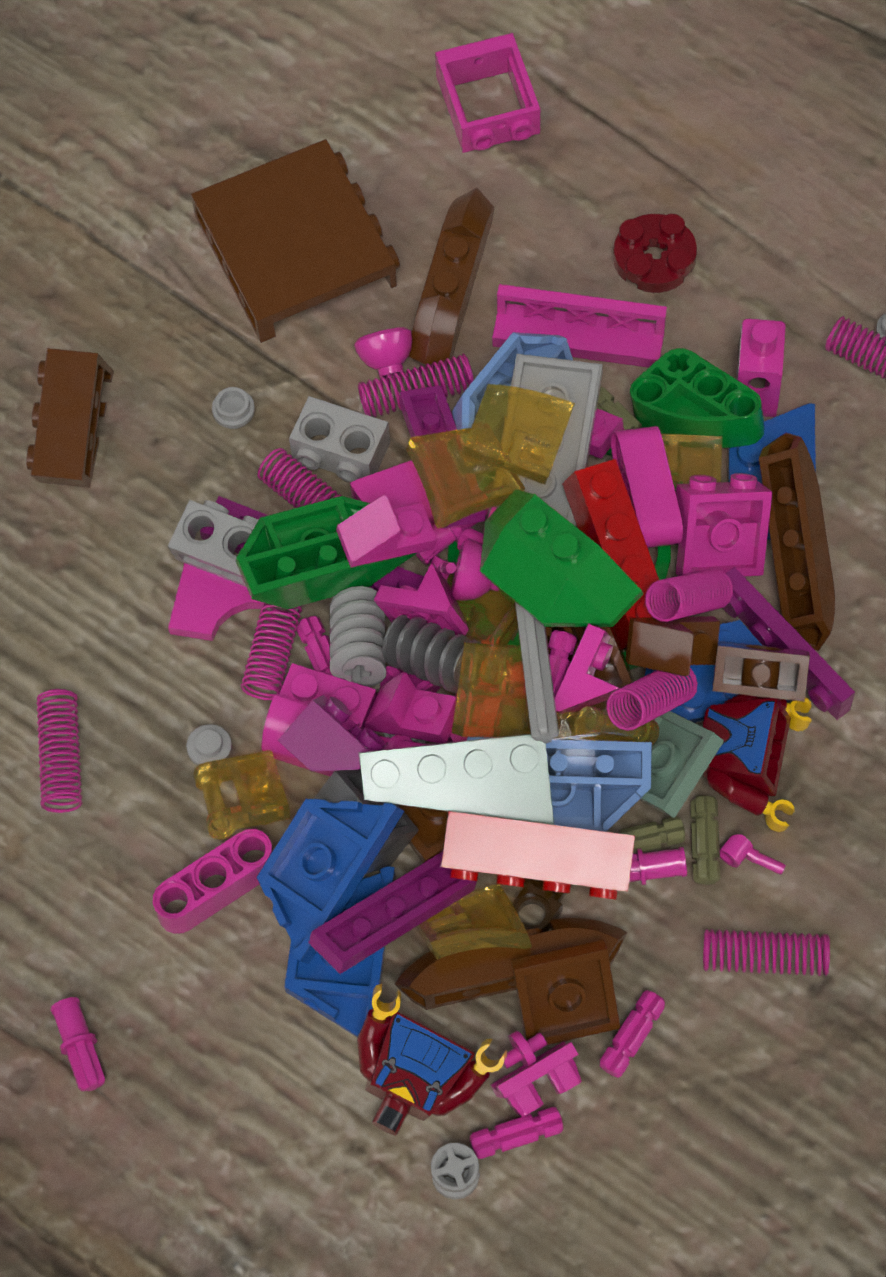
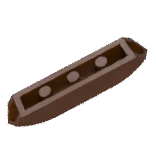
[409,188,495,365]
[759,432,835,651]
[395,918,627,1010]

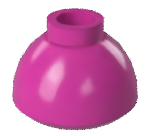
[354,327,412,378]
[451,539,499,601]

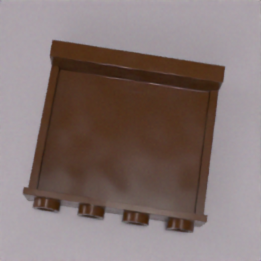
[191,139,400,343]

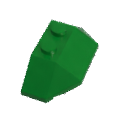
[480,489,643,627]
[236,496,417,609]

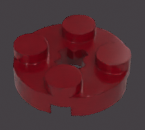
[613,213,697,293]

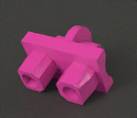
[490,1031,582,1117]

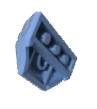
[452,332,573,486]
[467,737,652,832]

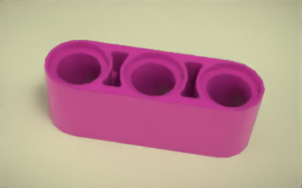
[611,426,683,548]
[152,829,273,934]

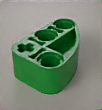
[630,348,765,448]

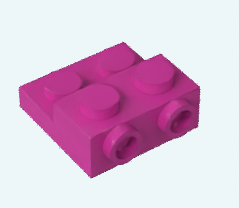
[676,473,772,576]

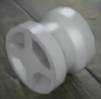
[431,1143,480,1200]

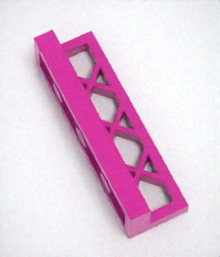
[492,284,667,368]

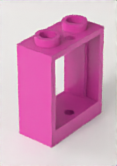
[435,33,541,153]

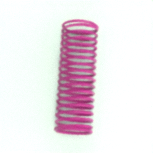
[825,316,886,379]
[358,353,474,418]
[257,448,342,508]
[645,569,733,622]
[240,603,303,700]
[606,668,698,731]
[36,689,83,813]
[703,929,830,976]

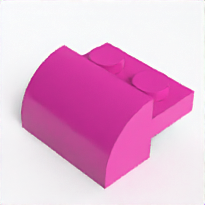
[261,663,377,776]

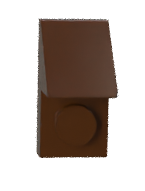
[626,616,720,676]

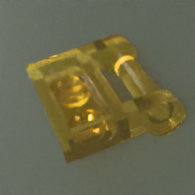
[552,706,660,745]
[193,750,290,839]

